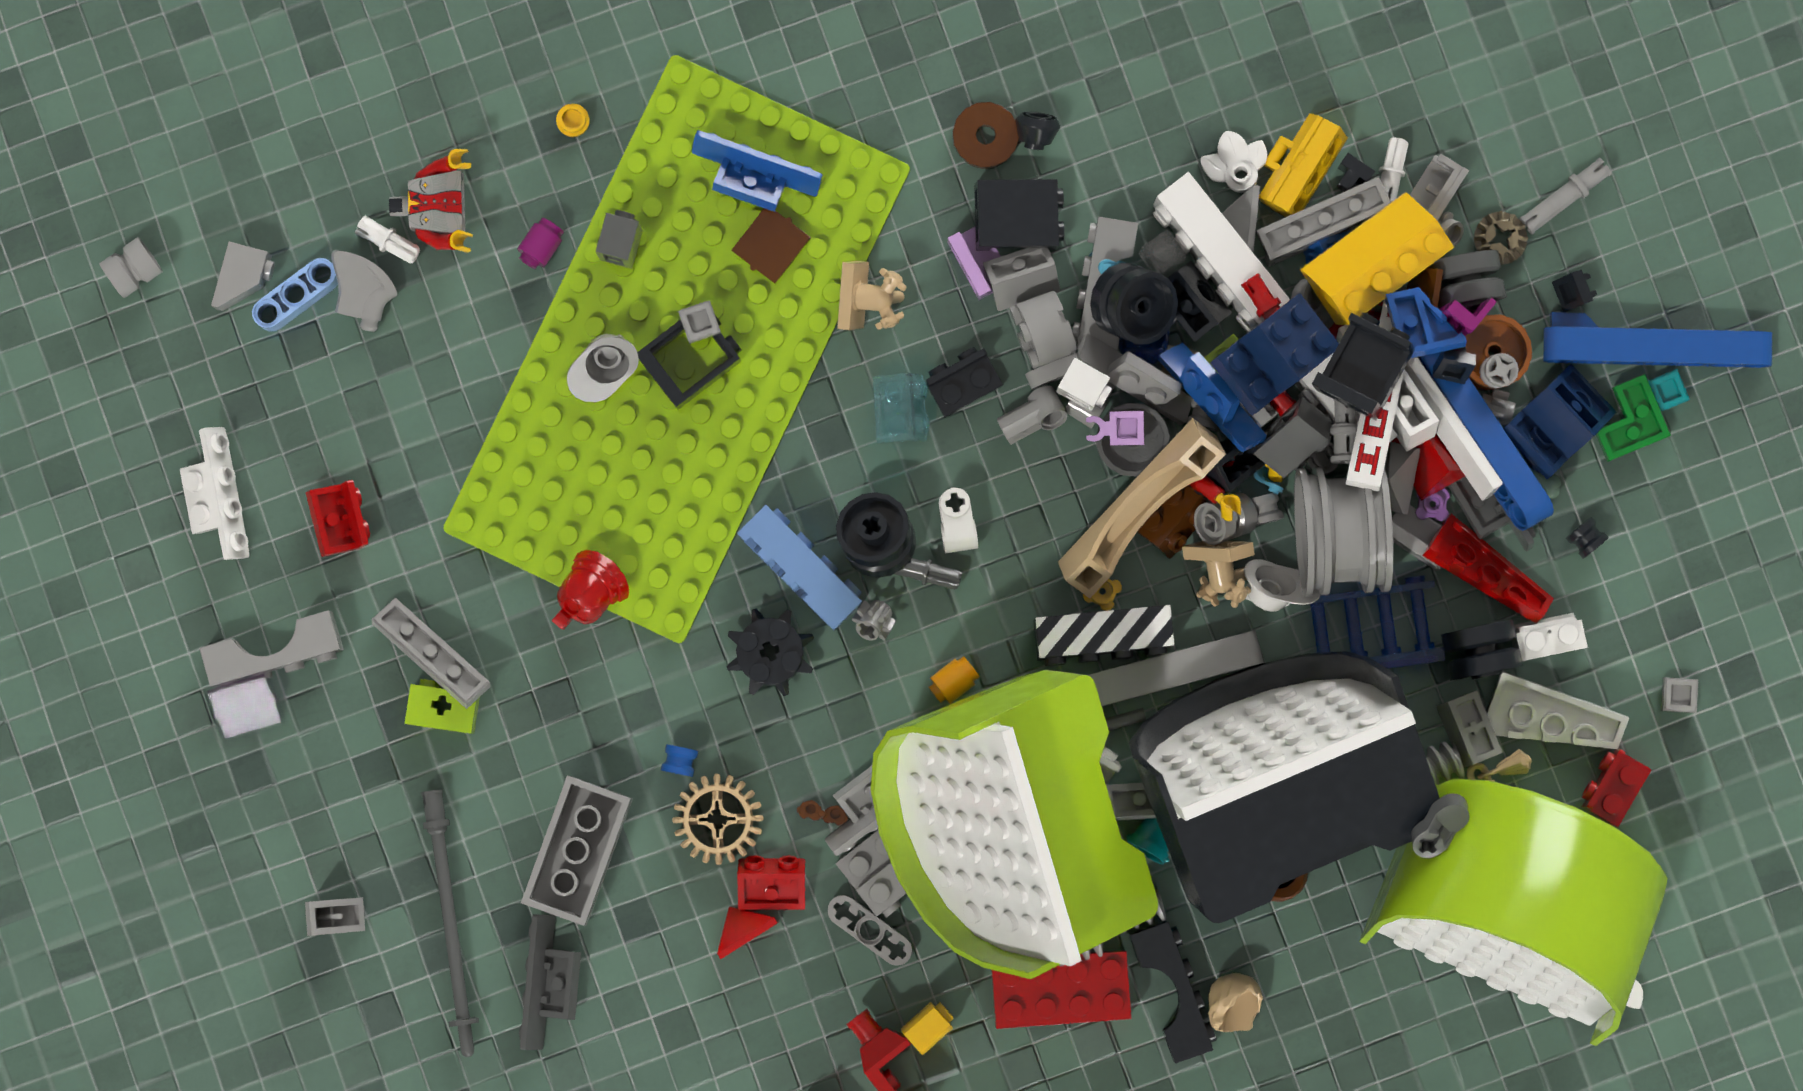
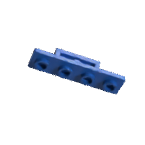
[692,130,823,212]
[1158,343,1267,452]

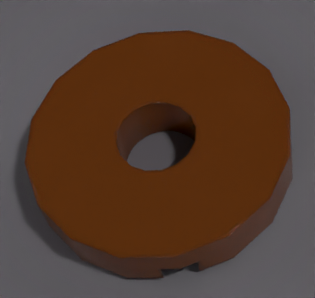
[953,102,1019,169]

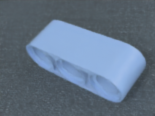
[252,258,338,332]

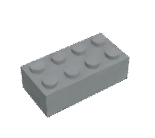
[521,775,633,926]

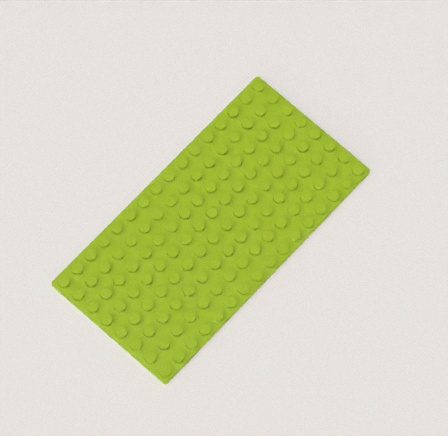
[443,55,910,643]

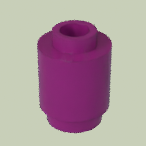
[517,218,564,269]

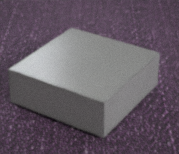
[678,300,721,344]
[1661,677,1698,713]

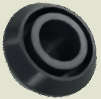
[1015,112,1060,150]

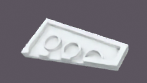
[1486,671,1629,749]

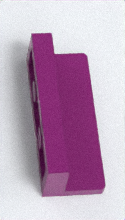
[1439,297,1497,336]

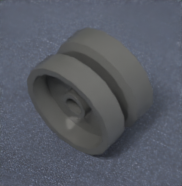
[1429,250,1507,309]
[1096,403,1170,477]

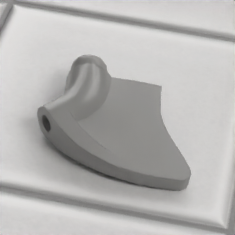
[331,250,397,332]

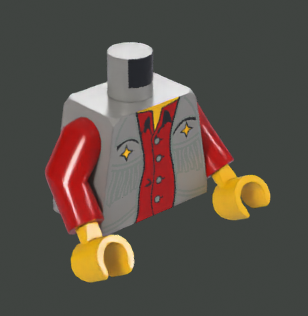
[389,149,473,253]

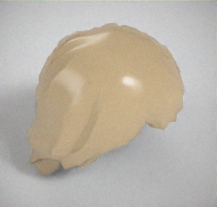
[1208,973,1263,1032]

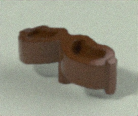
[797,800,848,826]

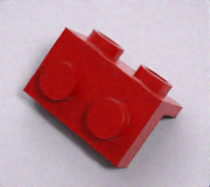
[305,480,370,557]

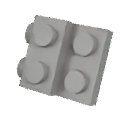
[835,830,906,918]

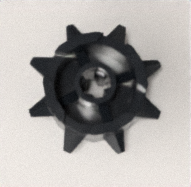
[726,608,814,696]

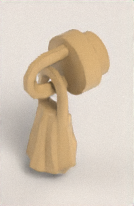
[1467,749,1532,782]

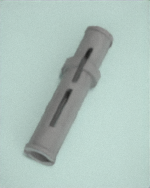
[1519,158,1612,235]

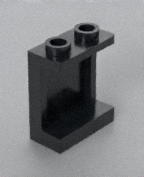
[974,179,1064,251]
[1312,312,1415,421]

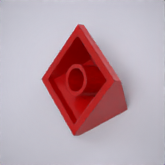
[1388,433,1465,501]

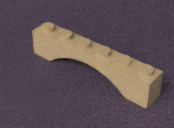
[1058,418,1226,598]

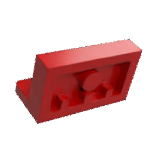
[1581,749,1652,827]
[737,855,805,910]

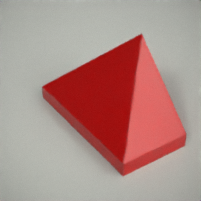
[717,907,779,959]

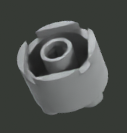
[1009,291,1077,369]

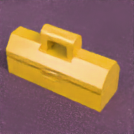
[1259,113,1348,217]

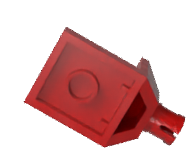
[846,1008,911,1091]

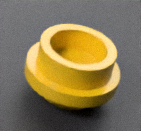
[556,104,590,137]

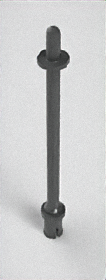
[421,789,479,1057]

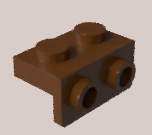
[1137,486,1206,559]

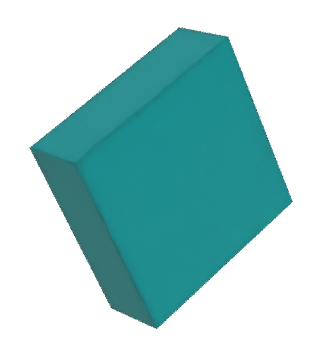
[1648,369,1690,412]

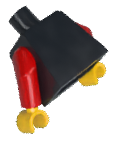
[1189,440,1288,521]

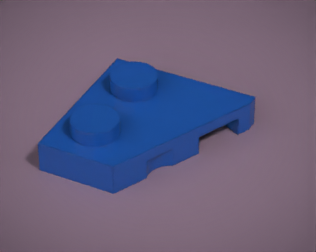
[1385,287,1467,358]

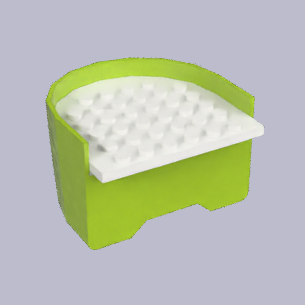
[871,670,1158,979]
[1359,779,1668,1046]

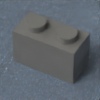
[595,210,643,269]
[1254,397,1333,478]

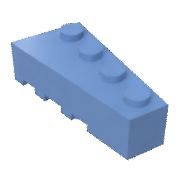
[737,505,862,631]

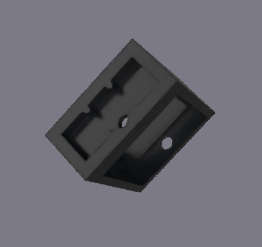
[637,315,742,410]

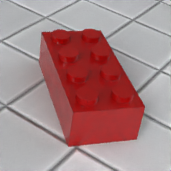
[991,950,1131,1029]

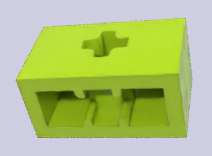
[404,679,480,734]

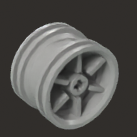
[1294,467,1393,596]

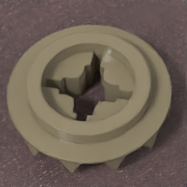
[1474,211,1528,265]

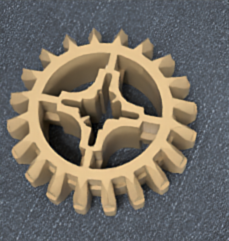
[672,774,764,865]

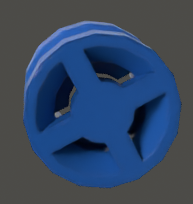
[661,744,699,777]

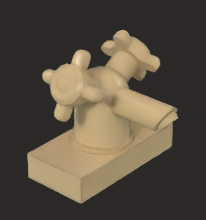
[837,261,906,330]
[1182,540,1255,608]

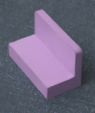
[947,227,1001,300]

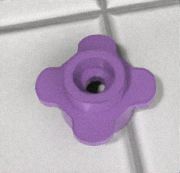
[1415,488,1450,521]

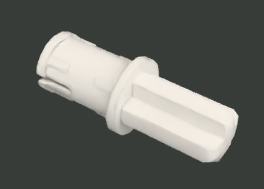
[1379,137,1408,202]
[355,215,420,263]

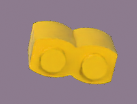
[901,1002,954,1055]

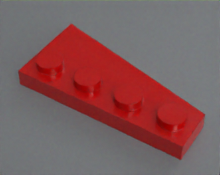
[1422,513,1554,624]

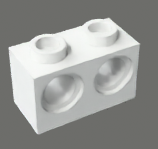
[1057,358,1112,412]

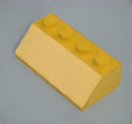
[1300,192,1454,325]

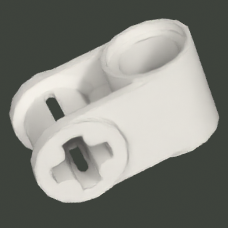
[939,488,979,554]

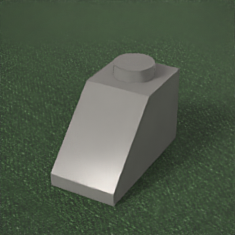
[211,242,275,311]

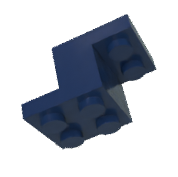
[1210,293,1339,416]
[1503,364,1617,479]

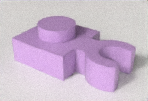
[1086,411,1144,446]

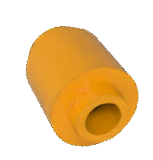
[929,656,980,704]

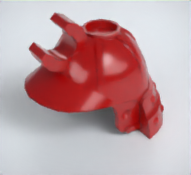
[552,550,629,630]

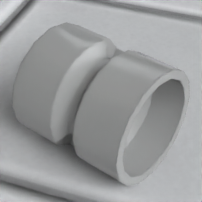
[99,237,163,298]
[1194,492,1258,545]

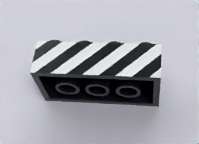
[1033,605,1174,666]

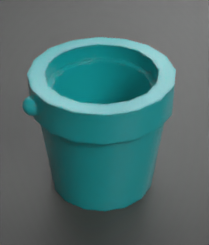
[1126,818,1170,864]

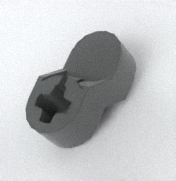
[1411,793,1469,858]

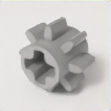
[1482,389,1516,426]
[852,600,896,641]

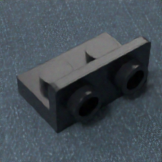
[925,347,1003,418]

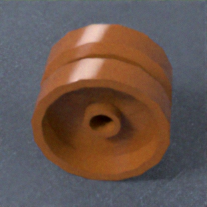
[1465,314,1532,391]

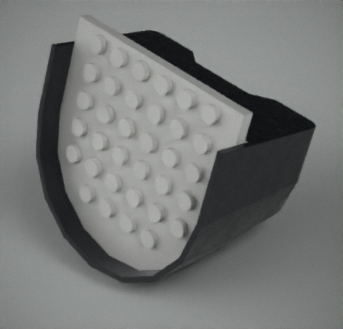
[1129,651,1440,923]

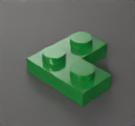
[1596,374,1671,462]

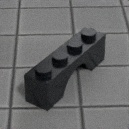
[1129,921,1217,1064]

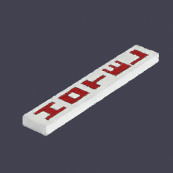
[1346,299,1404,491]

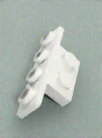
[180,427,250,560]

